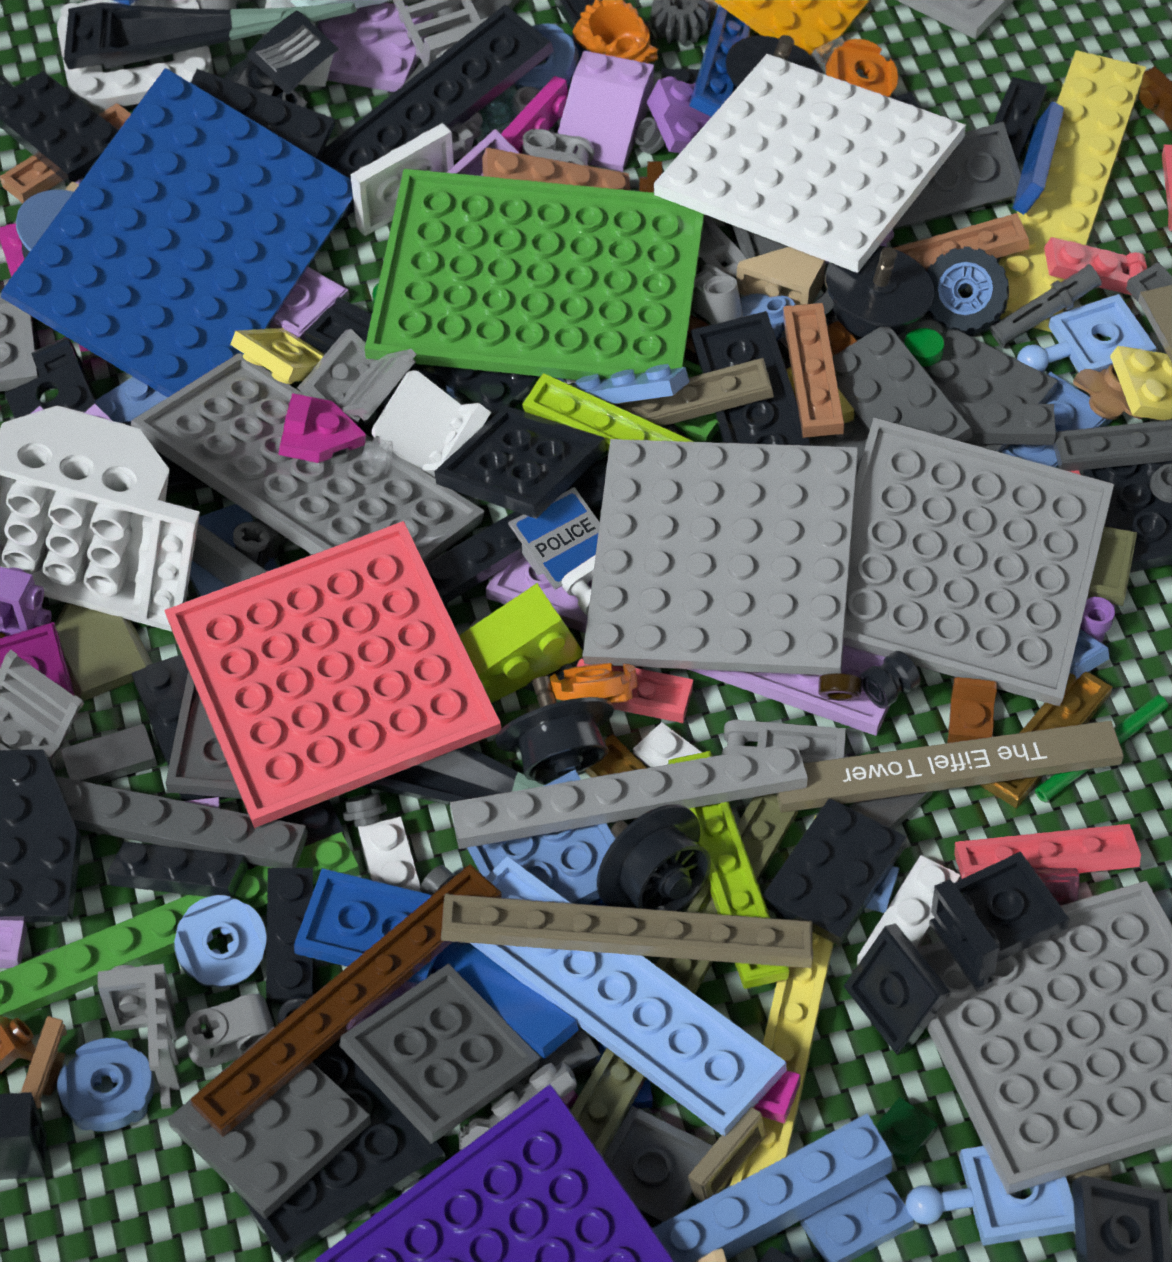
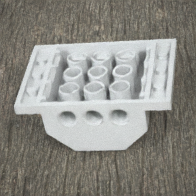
[0,405,200,632]

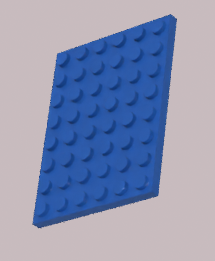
[1,68,353,397]

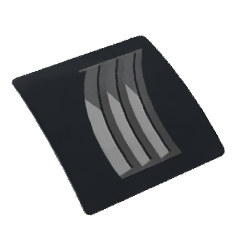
[247,10,339,95]

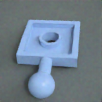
[1017,294,1157,372]
[906,1146,1075,1246]

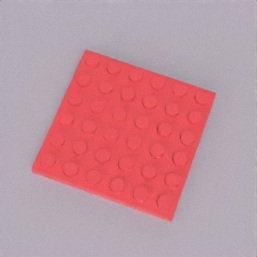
[164,521,501,828]

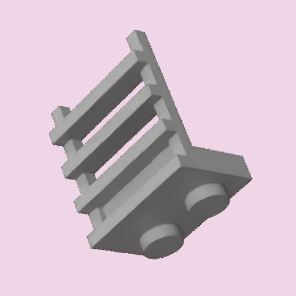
[393,0,488,68]
[297,329,417,422]
[0,650,84,760]
[98,964,180,1109]

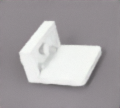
[372,371,491,478]

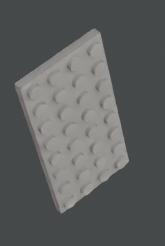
[131,353,485,565]

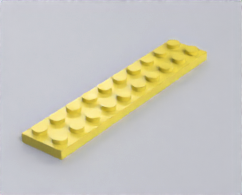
[998,51,1146,332]

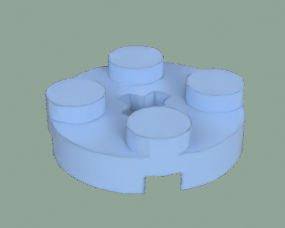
[174,895,267,988]

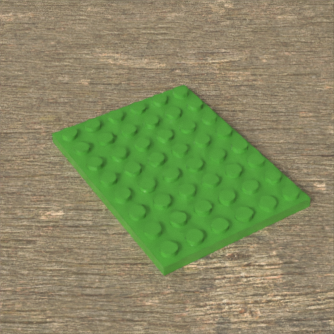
[365,169,705,380]

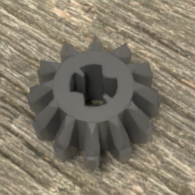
[650,0,710,46]

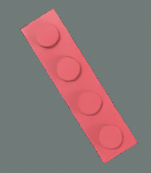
[954,824,1141,879]

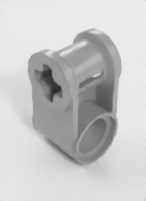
[522,129,595,166]
[691,263,743,325]
[185,994,275,1068]

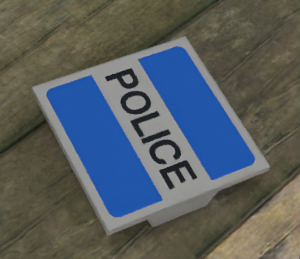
[508,487,600,590]

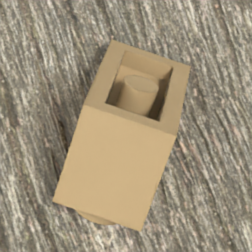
[736,247,826,305]

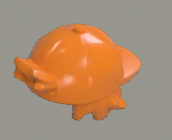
[572,0,658,64]

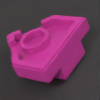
[278,393,366,463]

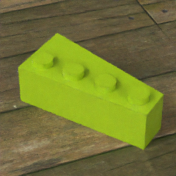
[459,583,583,703]

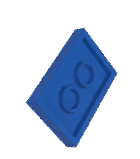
[294,868,437,984]

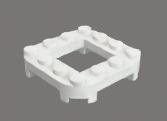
[57,0,213,114]

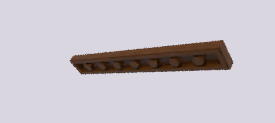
[190,864,502,1137]

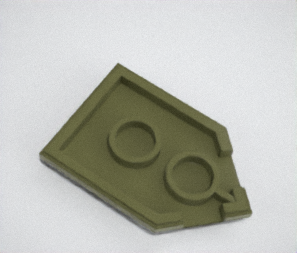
[55,602,153,702]

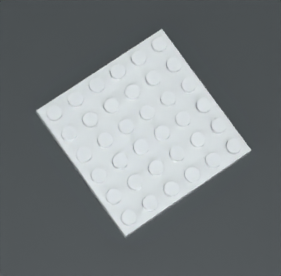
[654,54,966,273]

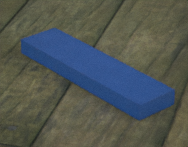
[1012,101,1064,215]
[431,942,578,1059]

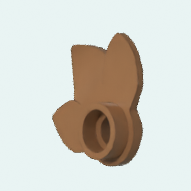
[1073,364,1143,420]

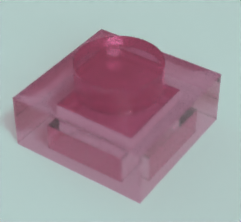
[1033,868,1079,906]

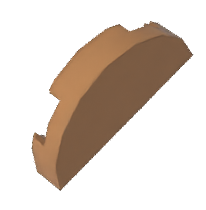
[20,1016,67,1109]

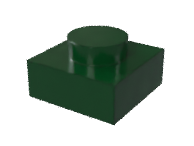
[875,1097,938,1166]

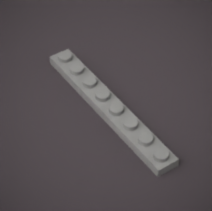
[450,742,808,849]

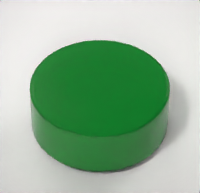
[904,328,944,367]

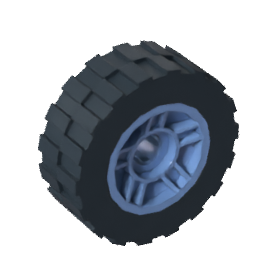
[927,247,1009,337]

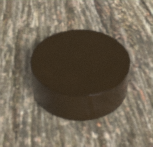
[818,674,862,701]

